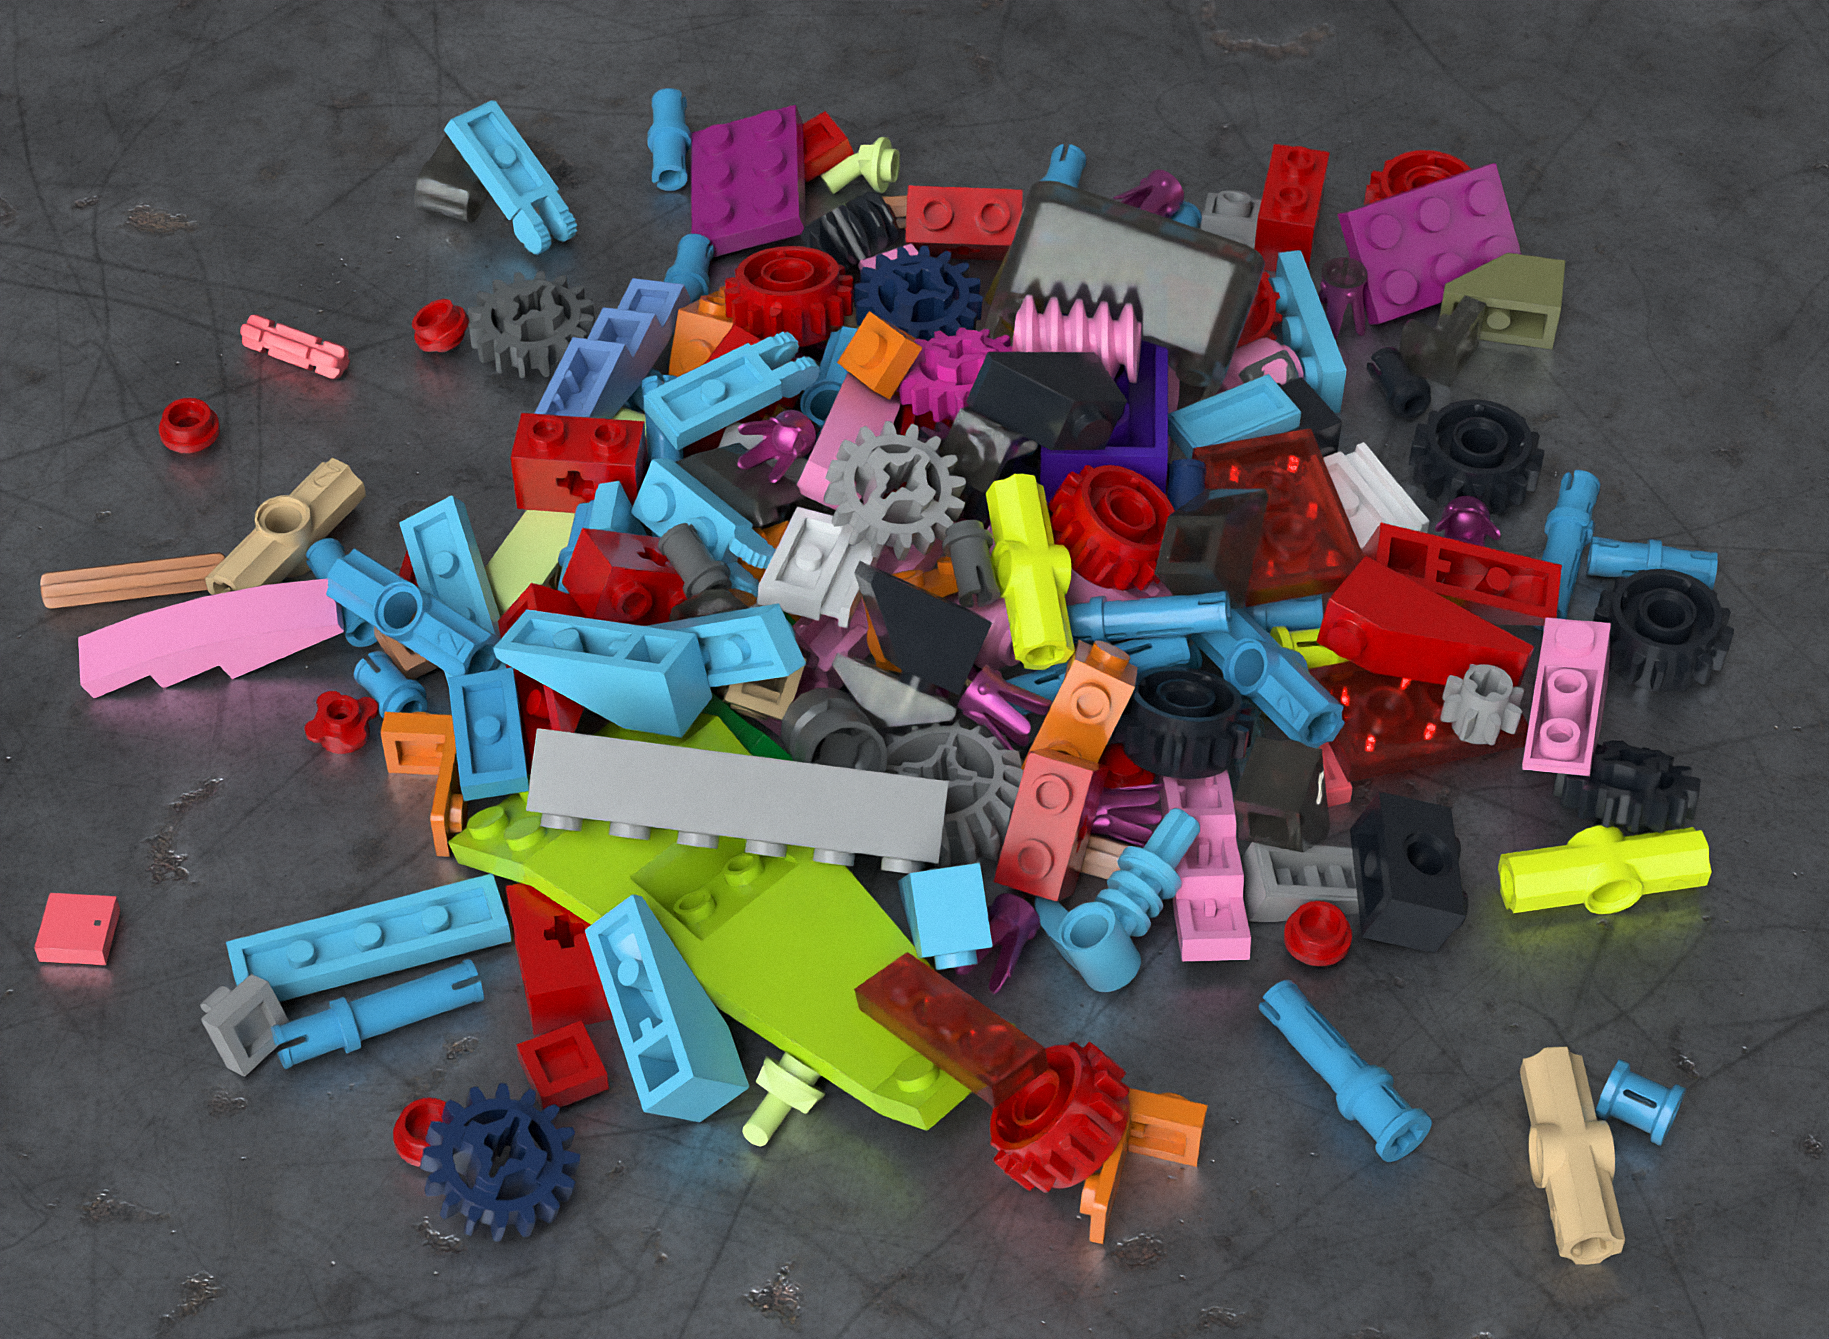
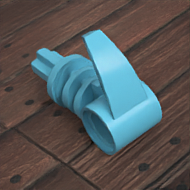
[1035,808,1200,992]

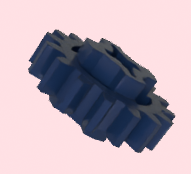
[854,245,983,341]
[420,1083,580,1241]

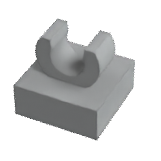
[200,974,289,1077]

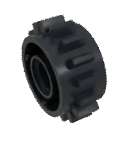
[1409,399,1544,515]
[1592,569,1734,692]
[1112,667,1255,779]

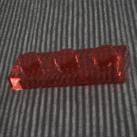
[854,952,1049,1108]

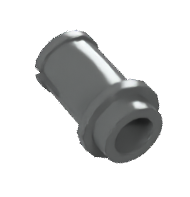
[942,520,1000,608]
[658,523,732,606]

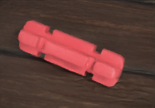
[240,314,350,379]

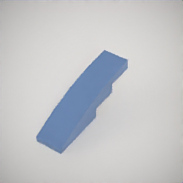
[534,278,691,419]

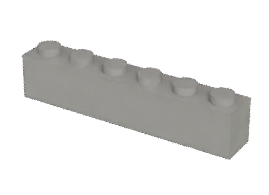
[526,728,949,874]

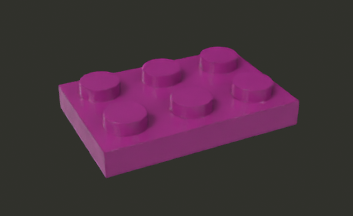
[691,105,806,257]
[1337,163,1522,325]

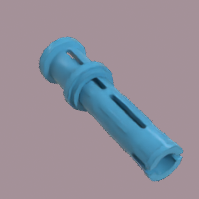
[1259,980,1432,1162]

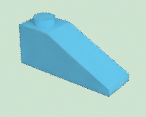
[493,609,712,738]
[898,863,993,970]
[585,894,750,1122]

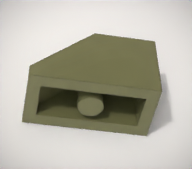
[1437,253,1566,350]

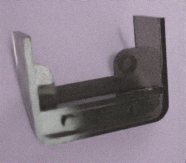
[983,181,1265,402]

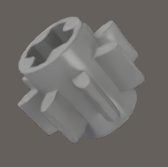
[1440,664,1524,745]

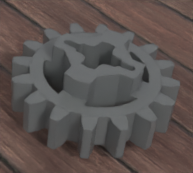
[468,270,595,378]

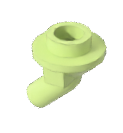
[821,137,900,194]
[743,1052,826,1146]

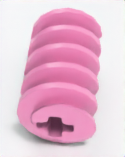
[1012,295,1142,383]

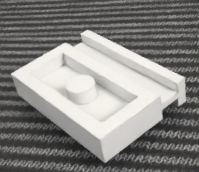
[1287,442,1430,567]
[757,507,881,628]

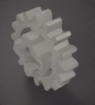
[824,421,966,561]

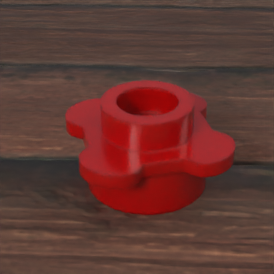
[304,691,379,754]

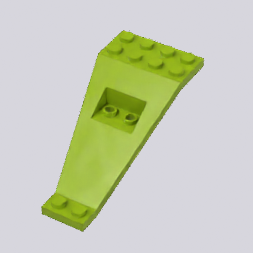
[448,713,1024,1131]

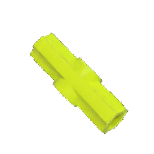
[985,474,1075,670]
[1498,825,1712,914]

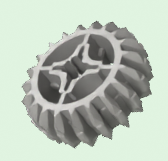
[875,716,1024,871]

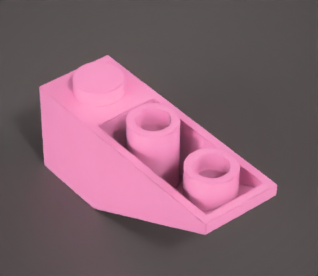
[1522,618,1611,776]

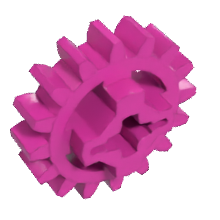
[897,327,1012,424]

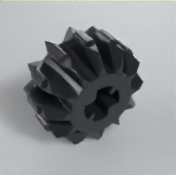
[800,192,901,271]

